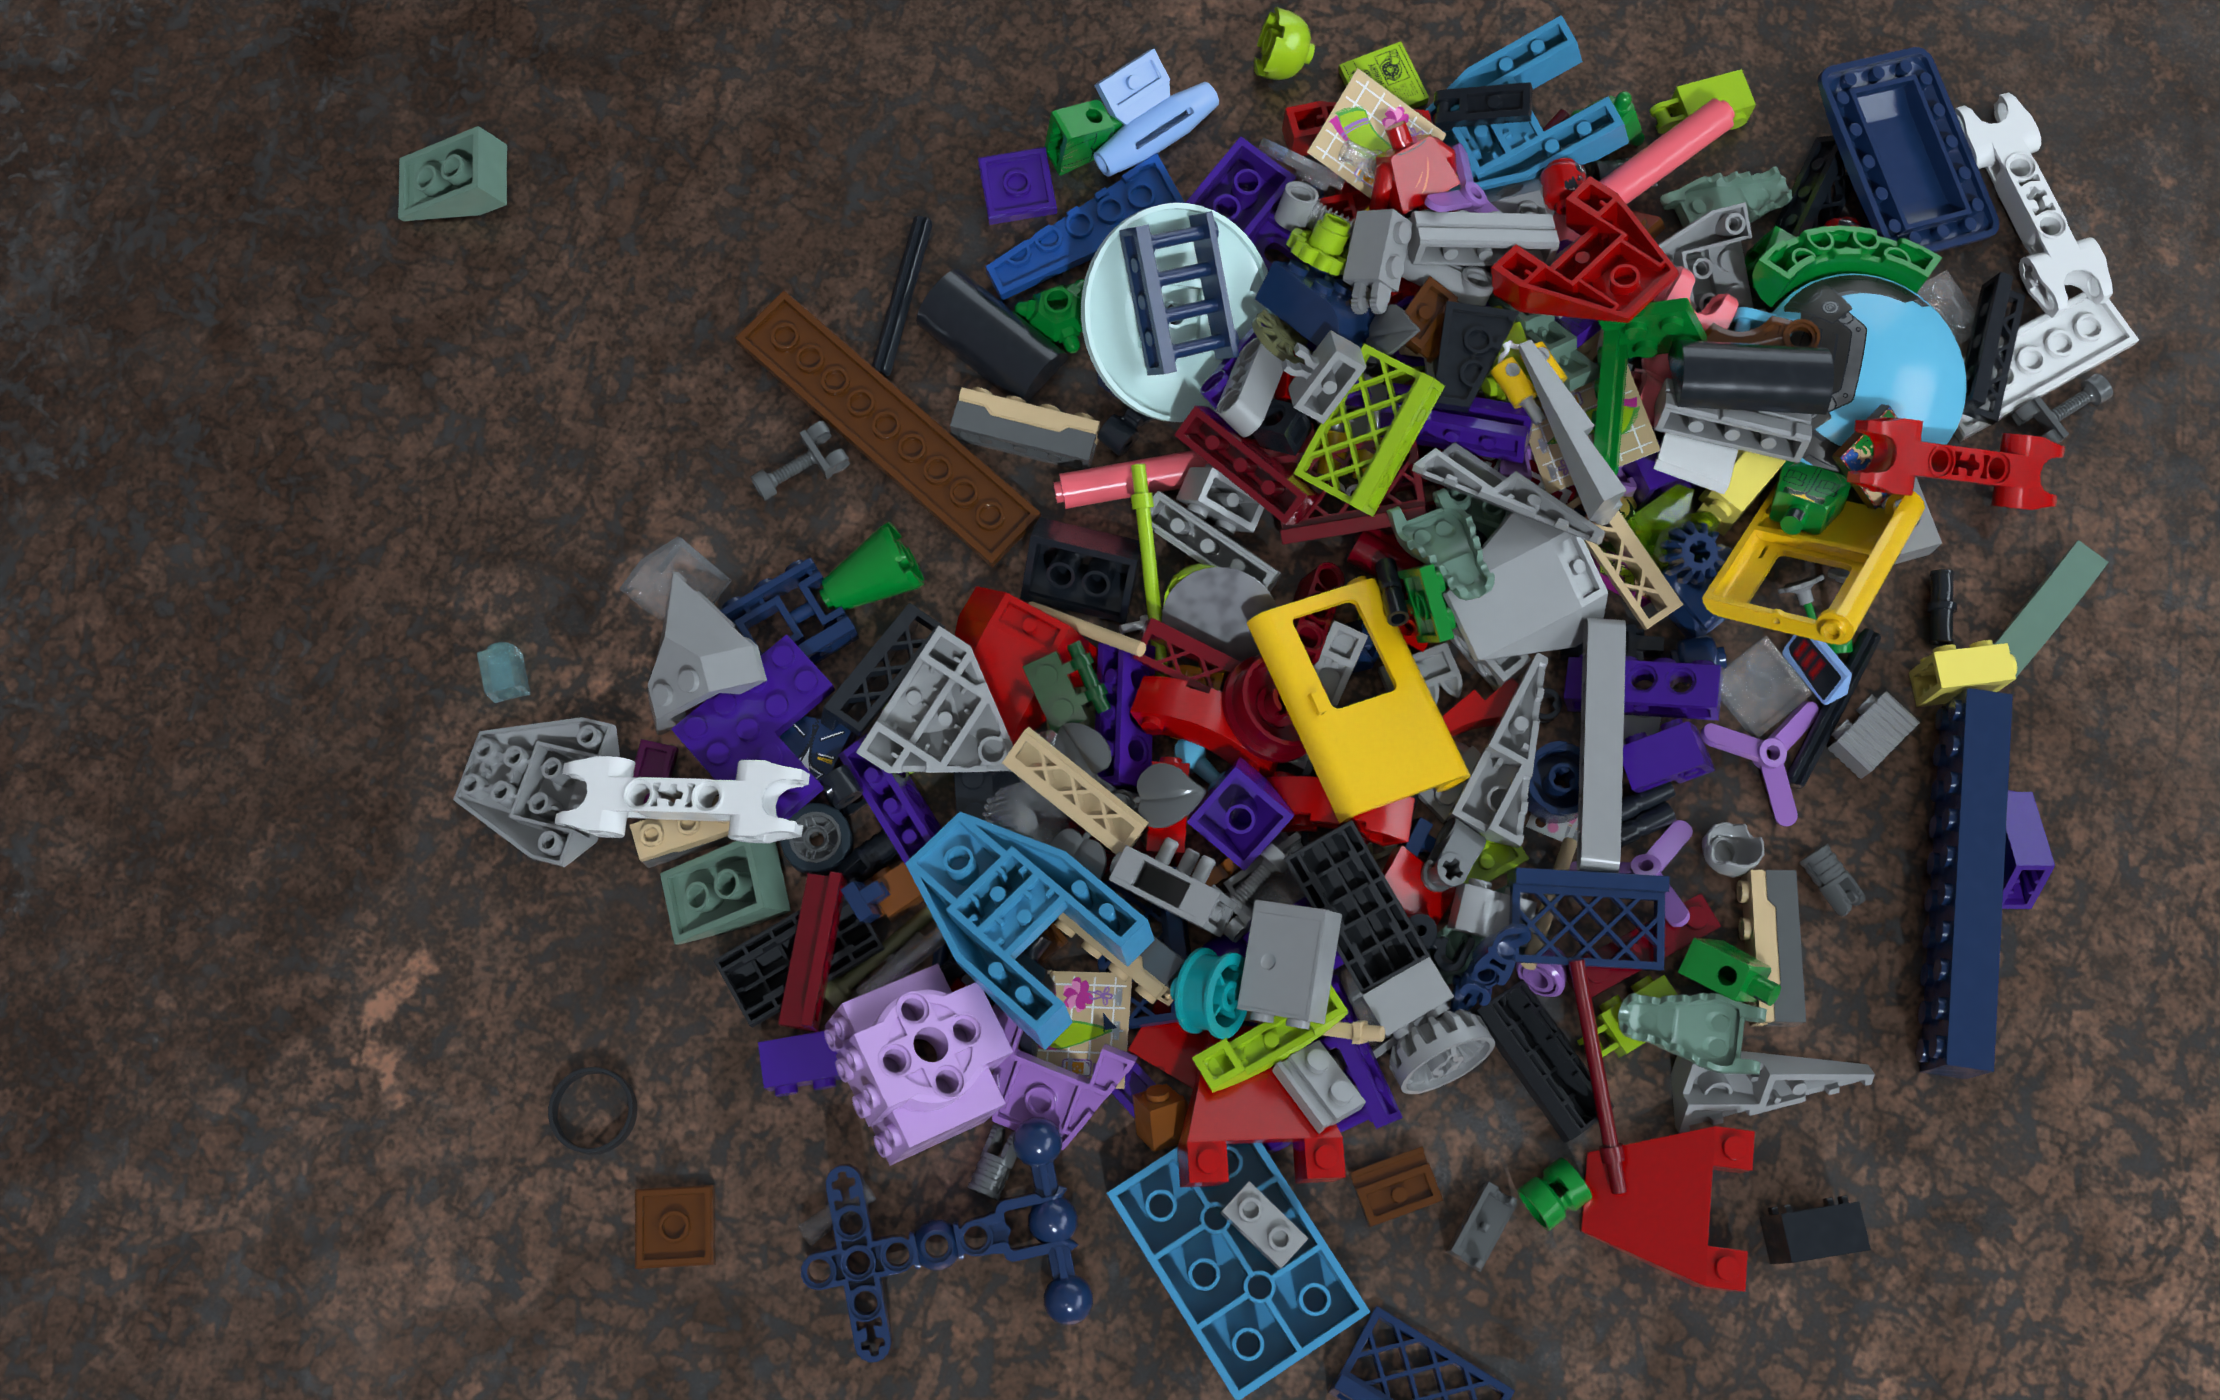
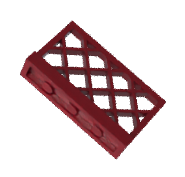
[1273,438,1429,545]

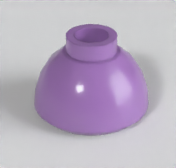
[1516,947,1568,997]

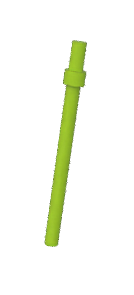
[1131,464,1168,677]

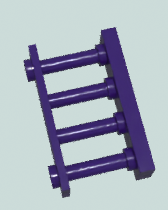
[1249,975,1403,1132]

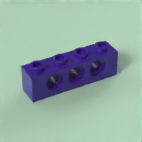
[1095,643,1155,793]
[1564,654,1723,721]
[838,733,942,867]

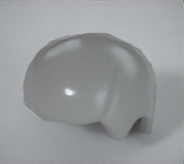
[1701,822,1765,877]

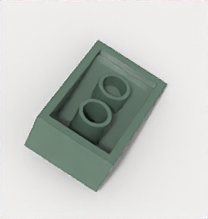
[398,126,507,221]
[660,841,791,945]

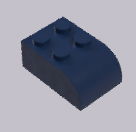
[1255,259,1375,348]

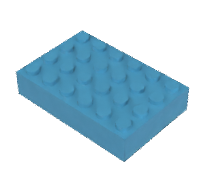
[1106,1143,1370,1400]

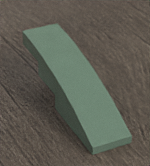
[1488,291,1599,392]
[1993,540,2109,677]

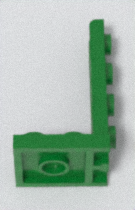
[1591,298,1707,475]
[1397,564,1456,643]

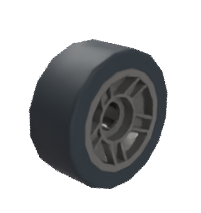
[780,803,854,876]

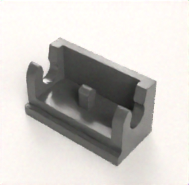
[1445,1181,1518,1272]

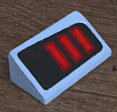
[1782,635,1852,705]

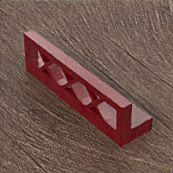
[1131,617,1241,693]
[778,872,847,1032]

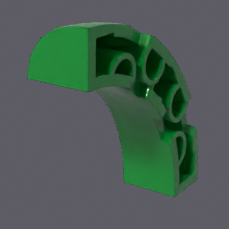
[1752,226,1942,307]

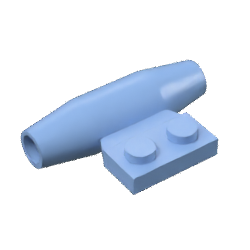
[1094,49,1219,177]

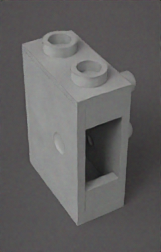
[1109,837,1238,938]
[1237,900,1342,1030]

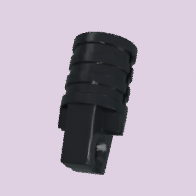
[834,828,900,885]

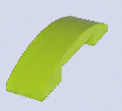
[1192,985,1348,1093]

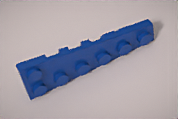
[985,153,1185,301]

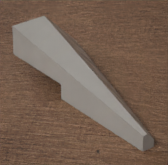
[1518,340,1627,526]
[1412,442,1606,545]
[1446,652,1548,848]
[1671,1051,1875,1133]

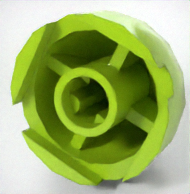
[1254,7,1315,80]

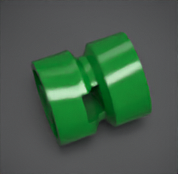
[1517,1157,1592,1231]

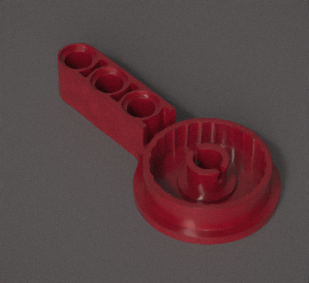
[1222,562,1345,763]

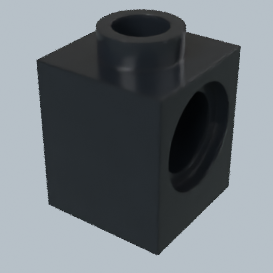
[1253,398,1313,456]

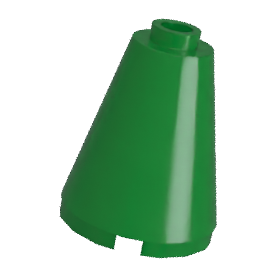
[819,521,924,611]

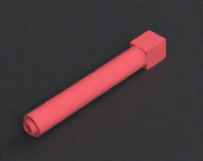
[1553,98,1735,241]
[1053,423,1318,509]

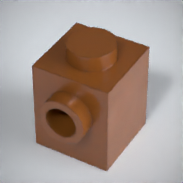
[871,862,924,923]
[1132,1083,1188,1152]

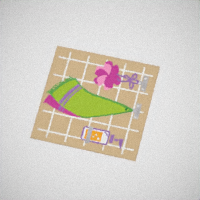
[1307,68,1446,199]
[1529,364,1661,494]
[1018,971,1132,1089]

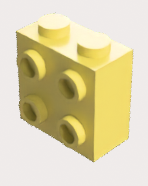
[1695,450,1786,536]
[1909,640,2017,707]

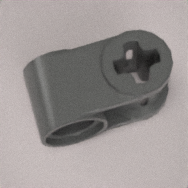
[1421,817,1486,892]

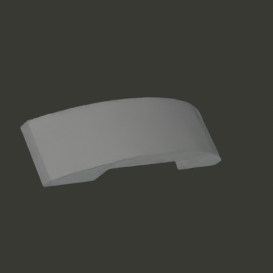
[1289,620,1369,769]

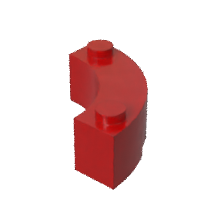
[1130,676,1278,776]
[1266,771,1415,846]

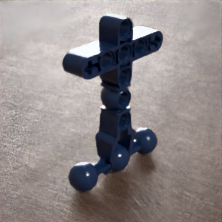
[801,1117,1093,1362]

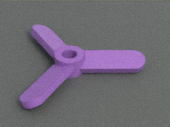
[1424,143,1499,213]
[1700,701,1819,826]
[1569,820,1693,927]

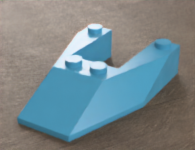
[1426,15,1629,191]
[905,812,1155,1050]

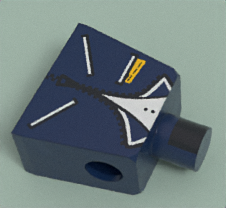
[780,716,856,804]

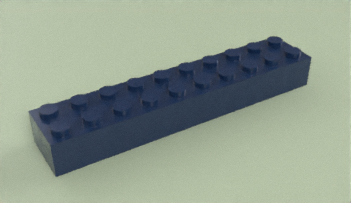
[1916,688,2013,1079]

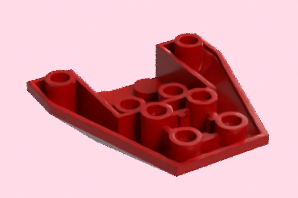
[955,586,1098,746]

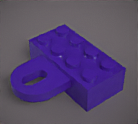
[1185,136,1306,271]

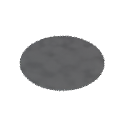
[1162,567,1277,670]

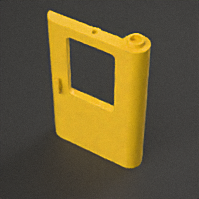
[1702,481,1925,645]
[1247,576,1471,824]

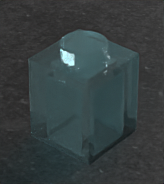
[477,642,531,703]

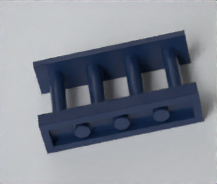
[1119,211,1240,376]

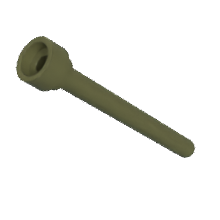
[825,905,934,1010]

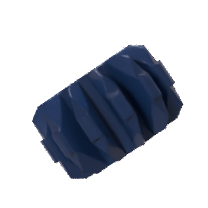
[1659,521,1726,585]

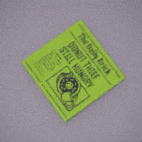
[1338,41,1429,109]

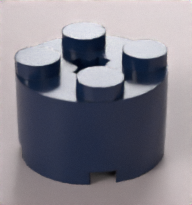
[1527,741,1580,824]

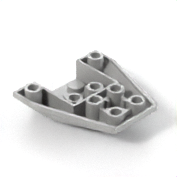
[1651,202,1766,331]
[1443,513,1608,661]
[453,717,620,867]

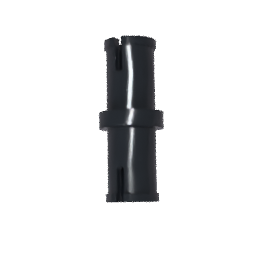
[1927,569,1957,646]

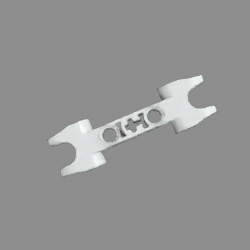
[1955,92,2113,319]
[554,756,810,843]

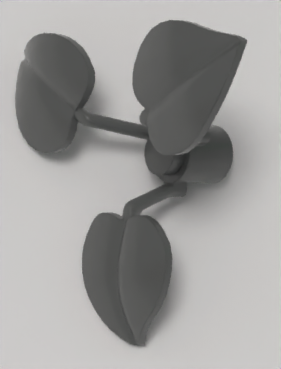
[1307,304,1420,421]
[1050,723,1206,879]

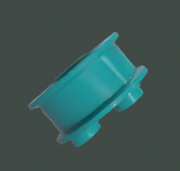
[1170,948,1247,1039]

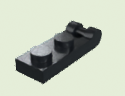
[1433,82,1533,131]

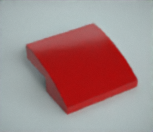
[1382,845,1456,925]
[1128,1000,1208,1089]

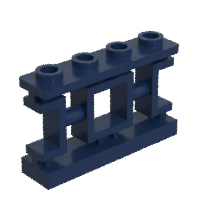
[720,558,859,664]

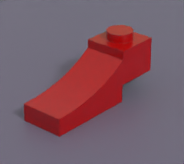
[1442,678,1519,737]

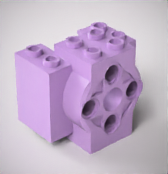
[824,964,1013,1166]

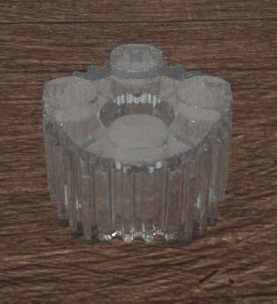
[983,781,1069,845]

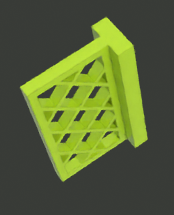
[1293,344,1445,517]

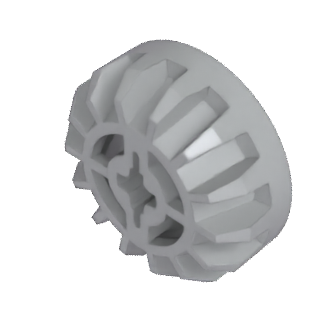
[1389,1009,1495,1094]

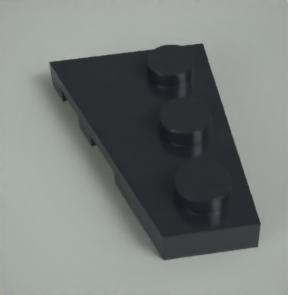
[1433,301,1520,413]

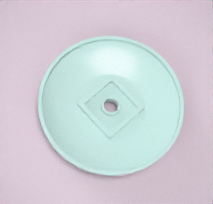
[1081,203,1275,422]

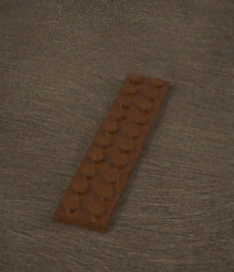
[735,290,1041,568]

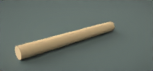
[1028,601,1146,657]
[1521,837,1577,970]

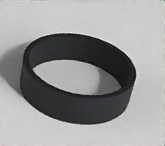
[548,1067,638,1154]

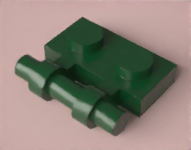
[1023,640,1111,734]

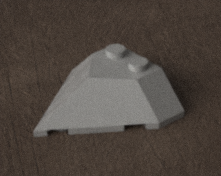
[648,571,767,735]
[856,626,1013,773]

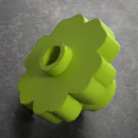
[1286,213,1351,276]

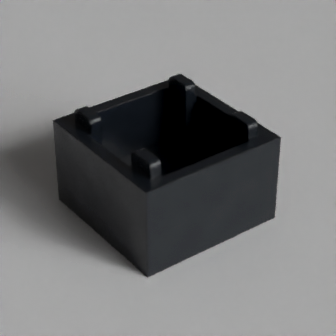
[1760,1195,1871,1264]

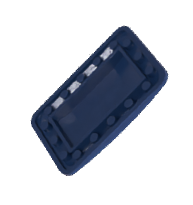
[1817,47,2000,253]

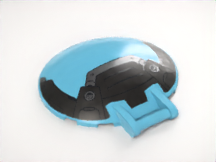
[1733,273,1966,476]

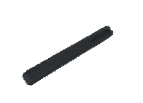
[872,215,932,377]
[1787,628,1881,789]

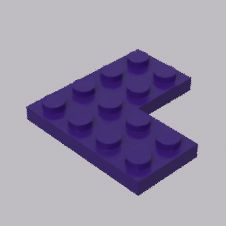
[671,635,835,820]

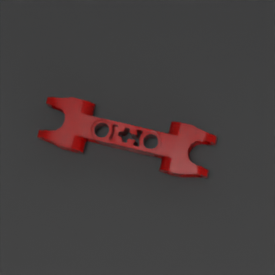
[1847,417,2065,510]

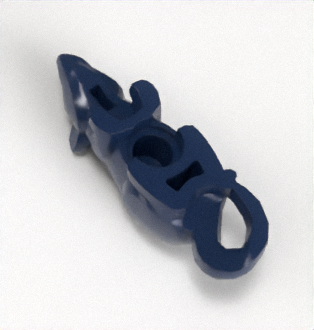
[1449,923,1532,1013]

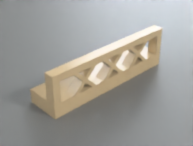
[1567,496,1684,630]
[1002,727,1149,854]

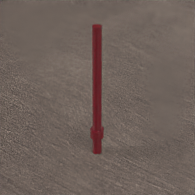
[1569,959,1627,1194]

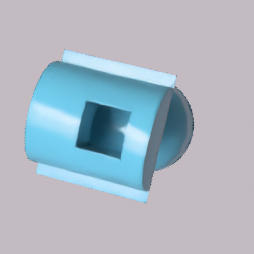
[1174,739,1226,791]

